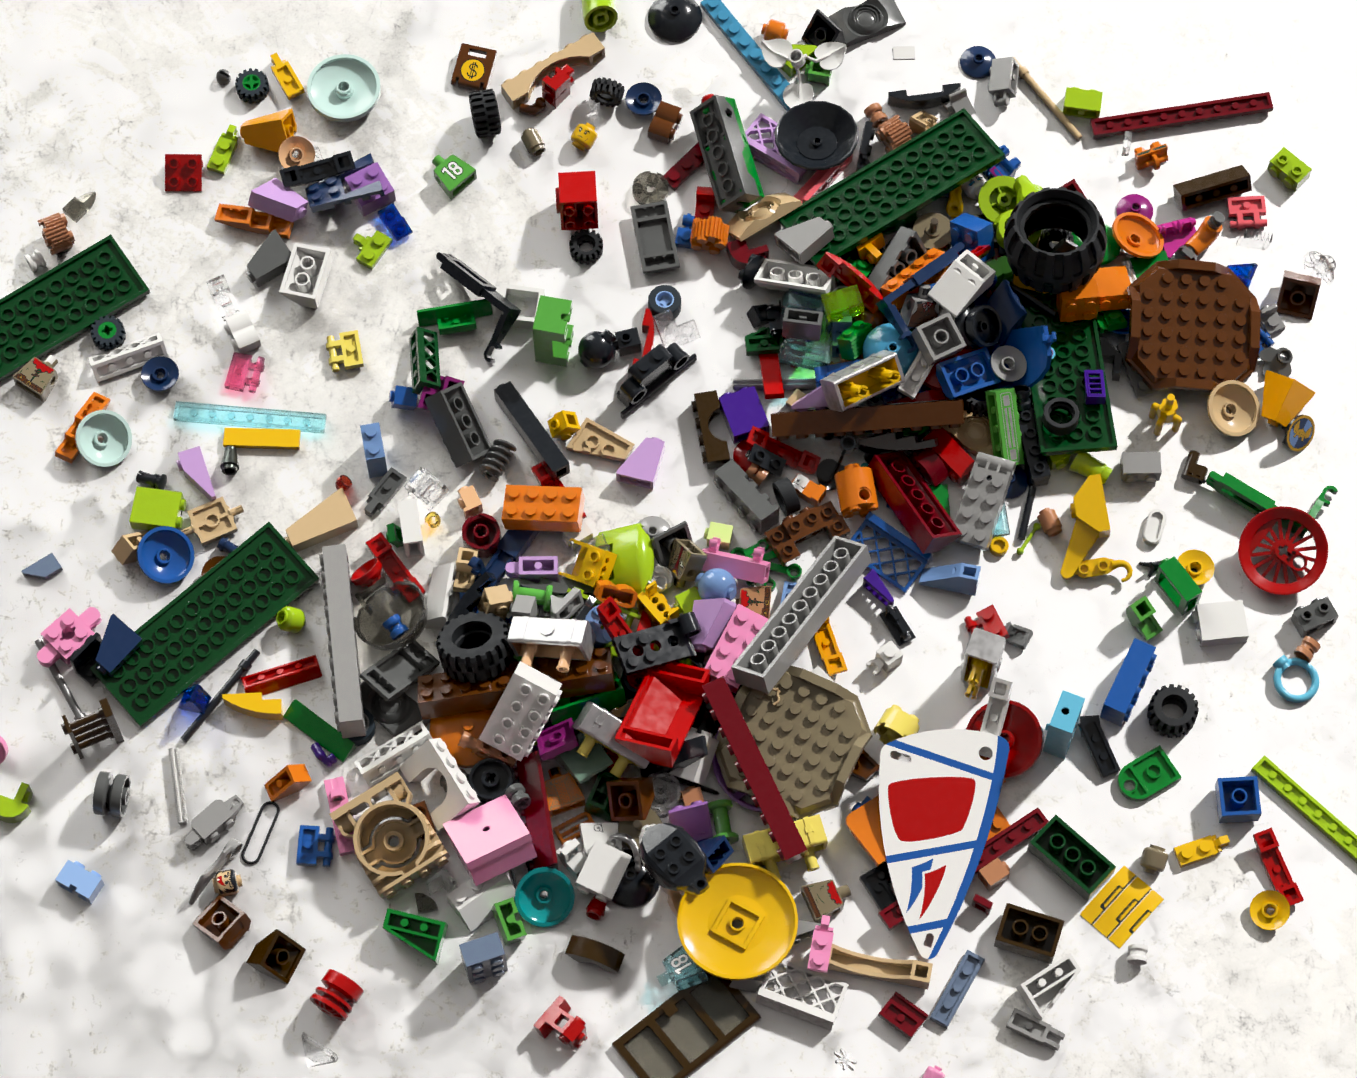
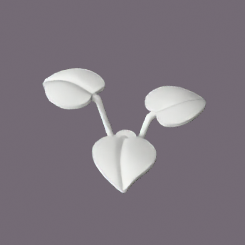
[761,39,847,109]

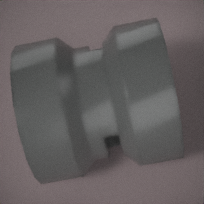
[505,783,531,811]

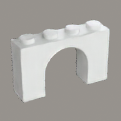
[399,738,480,831]

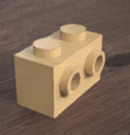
[477,584,513,620]

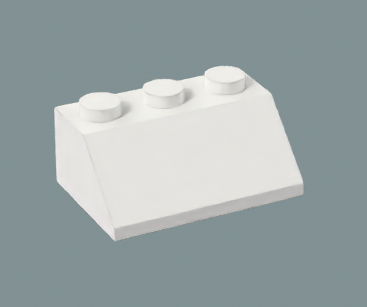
[279,243,333,309]
[421,563,456,630]
[447,873,515,933]

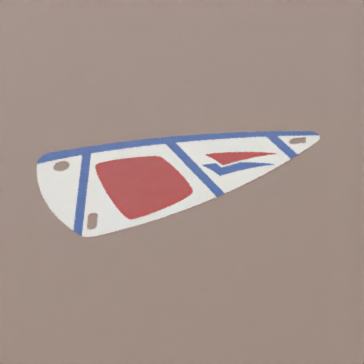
[879,729,1009,959]

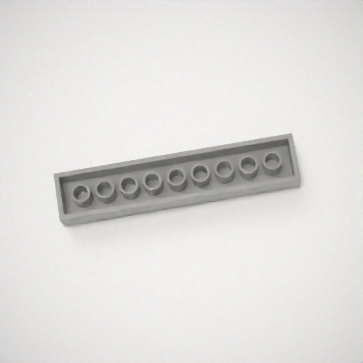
[731,535,871,694]
[319,544,366,738]

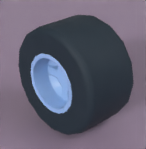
[648,285,681,322]

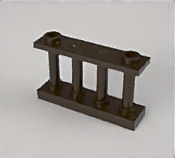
[61,698,124,760]

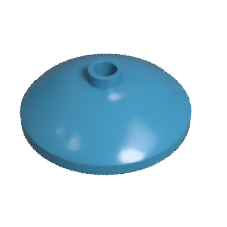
[863,323,919,376]

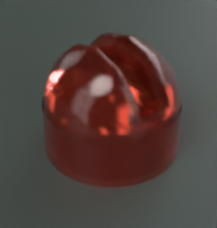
[335,475,352,491]

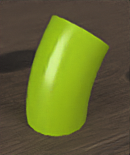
[581,0,618,33]

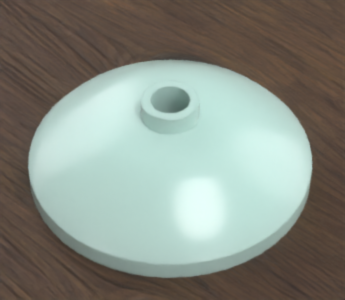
[75,410,132,467]

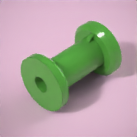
[510,580,553,612]
[708,799,739,845]

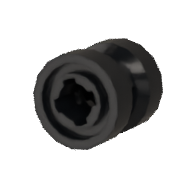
[1013,385,1032,411]

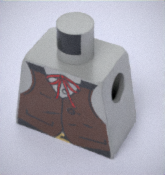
[900,284,939,329]

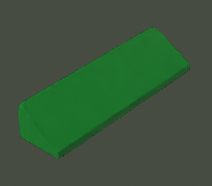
[283,699,356,763]

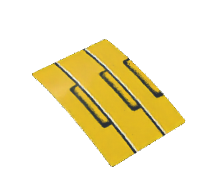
[1080,866,1164,948]

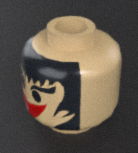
[212,869,243,897]

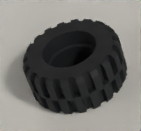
[436,611,514,683]

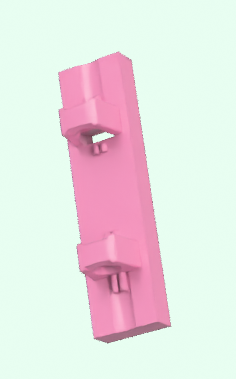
[324,776,355,856]

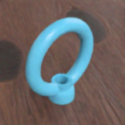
[1272,655,1319,703]

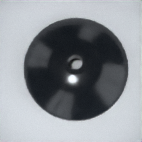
[648,0,702,42]
[611,850,660,908]

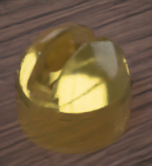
[425,512,441,528]

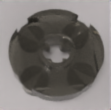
[632,171,669,205]

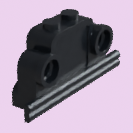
[617,342,697,419]

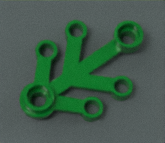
[730,539,802,592]

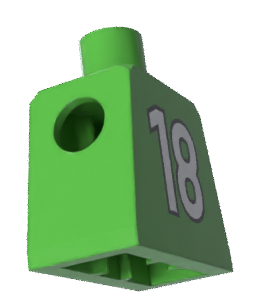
[432,155,477,200]

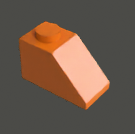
[264,764,312,802]

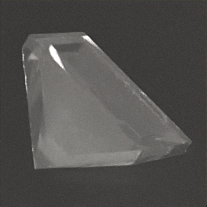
[301,1032,338,1068]

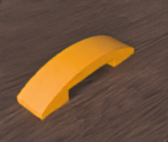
[813,617,848,676]

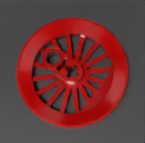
[1238,506,1328,595]

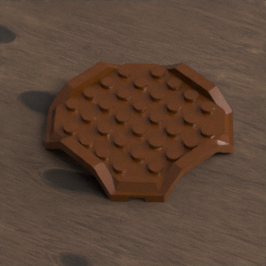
[1125,259,1261,392]

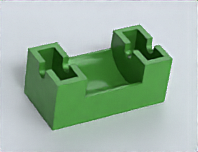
[532,295,574,367]

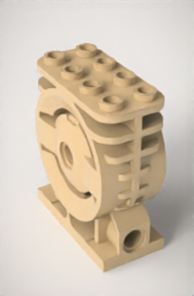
[329,772,450,900]

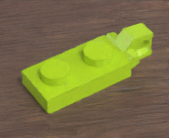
[207,124,238,175]

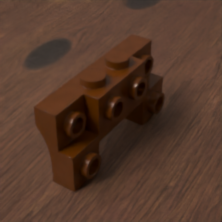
[763,501,850,567]

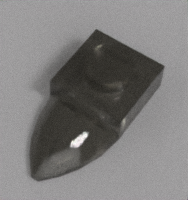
[62,192,96,223]

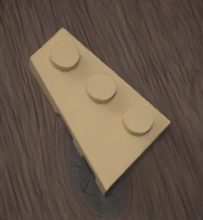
[566,417,635,462]

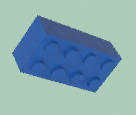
[1100,638,1157,727]

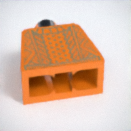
[544,767,585,817]

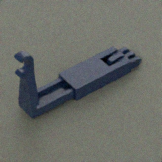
[876,242,965,353]
[468,530,540,587]

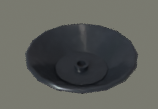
[775,101,858,170]

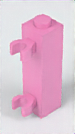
[701,537,771,584]

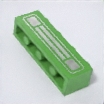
[985,388,1024,465]

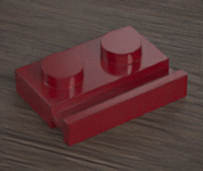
[878,992,928,1040]

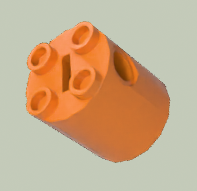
[834,463,879,518]

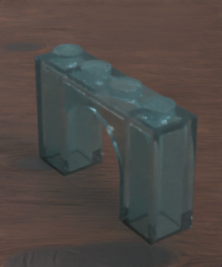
[779,288,833,370]

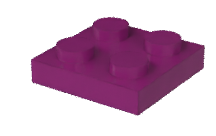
[537,718,579,761]

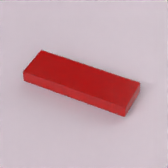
[759,353,784,399]

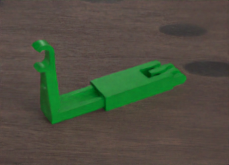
[1206,471,1338,538]

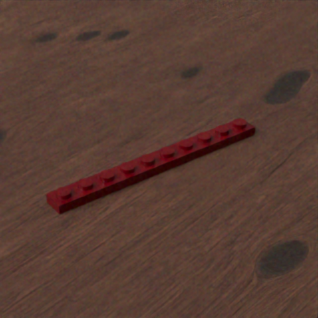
[1090,92,1274,139]
[878,808,1049,931]

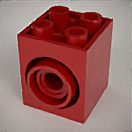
[555,171,598,230]

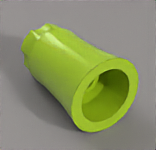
[1069,452,1113,485]

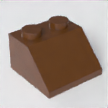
[1276,270,1321,320]
[606,777,655,821]

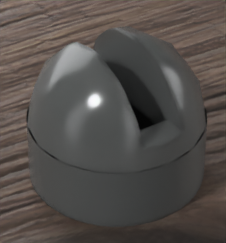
[216,69,231,85]

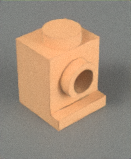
[457,485,483,519]

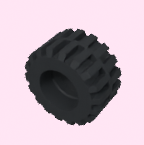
[469,89,501,138]
[1147,684,1199,738]

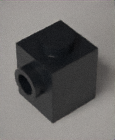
[614,327,641,357]

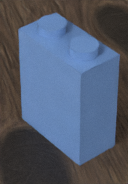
[360,422,388,478]

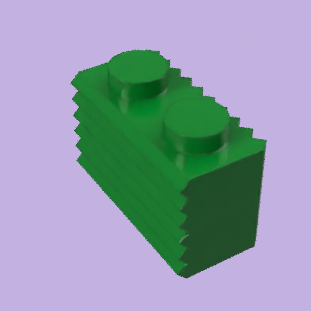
[837,321,873,361]

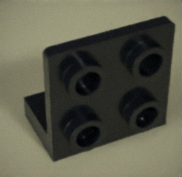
[70,632,102,687]

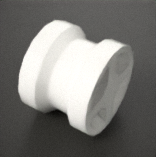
[24,249,47,272]
[1127,944,1148,965]

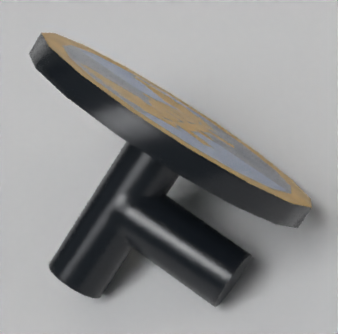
[1282,414,1315,452]

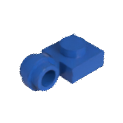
[675,213,695,249]

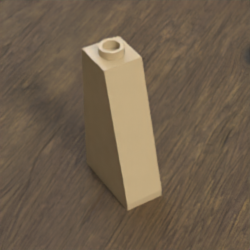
[284,488,358,552]

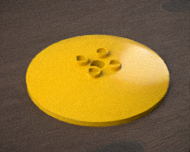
[677,863,798,981]

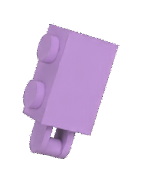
[505,556,558,583]

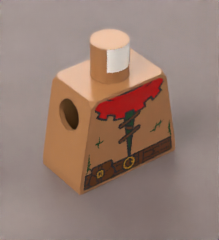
[732,586,771,619]

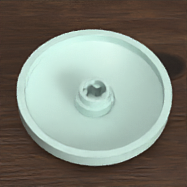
[307,54,381,122]

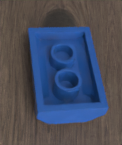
[936,347,1001,400]

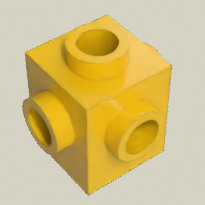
[547,410,581,440]

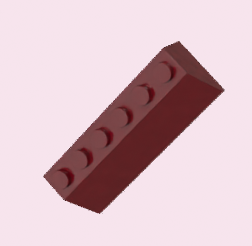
[867,451,962,554]
[513,751,559,871]

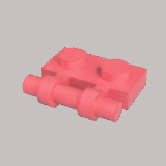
[1226,196,1267,230]

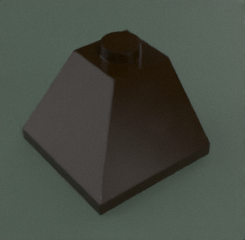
[246,929,306,984]

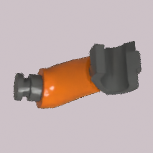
[1170,211,1225,260]

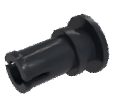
[136,470,167,490]

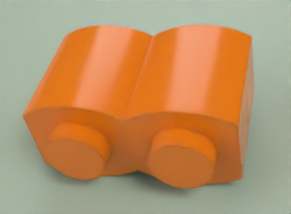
[594,580,638,608]

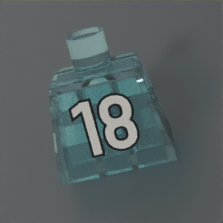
[656,946,708,991]

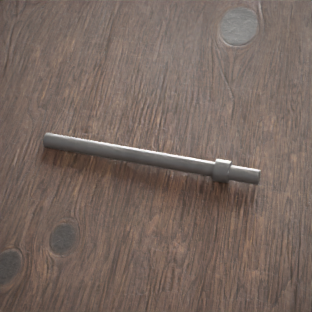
[35,638,86,720]

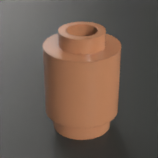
[1037,508,1062,538]

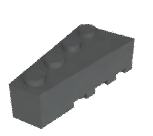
[868,226,927,296]

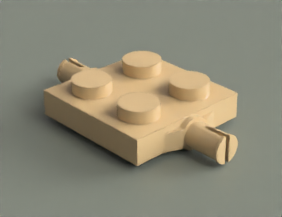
[181,496,244,546]

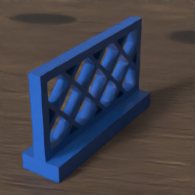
[850,511,933,594]

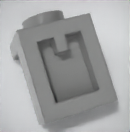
[1260,304,1286,336]

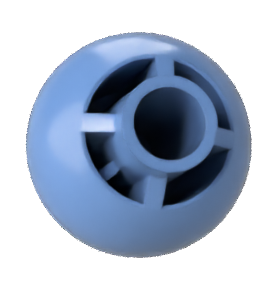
[695,568,737,601]

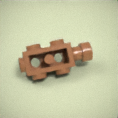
[458,731,517,768]

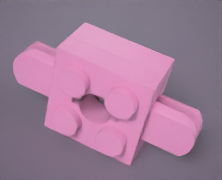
[37,607,102,668]

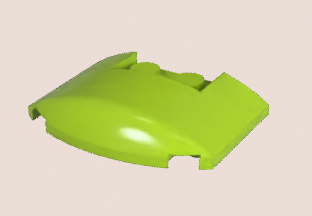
[596,523,654,594]

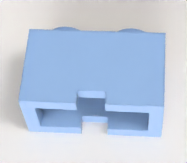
[55,860,104,904]

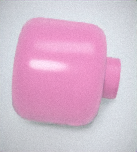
[922,1065,945,1078]

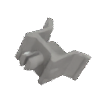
[943,88,976,116]

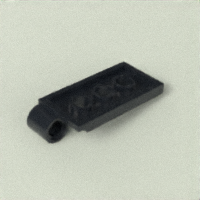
[611,612,702,676]

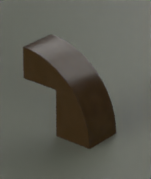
[565,935,625,973]

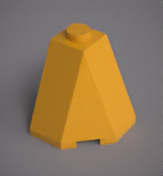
[240,108,297,152]
[1261,370,1316,427]

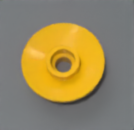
[1177,549,1215,585]
[1250,890,1290,930]

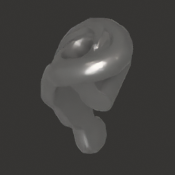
[609,833,642,872]

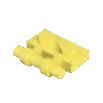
[326,330,364,372]

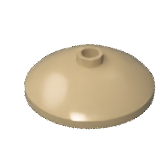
[1207,380,1260,437]

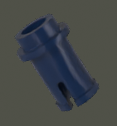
[217,538,238,554]

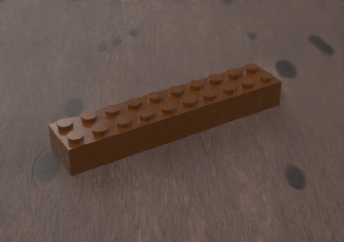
[771,399,965,440]
[418,647,616,720]

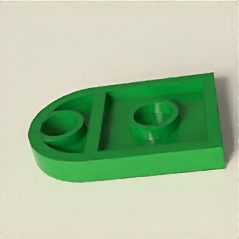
[1117,745,1182,802]

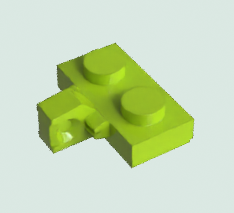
[353,230,393,270]

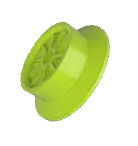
[978,176,1016,223]

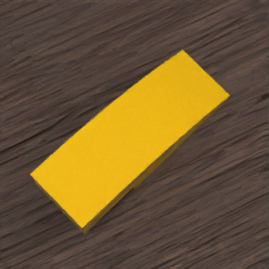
[222,692,283,720]

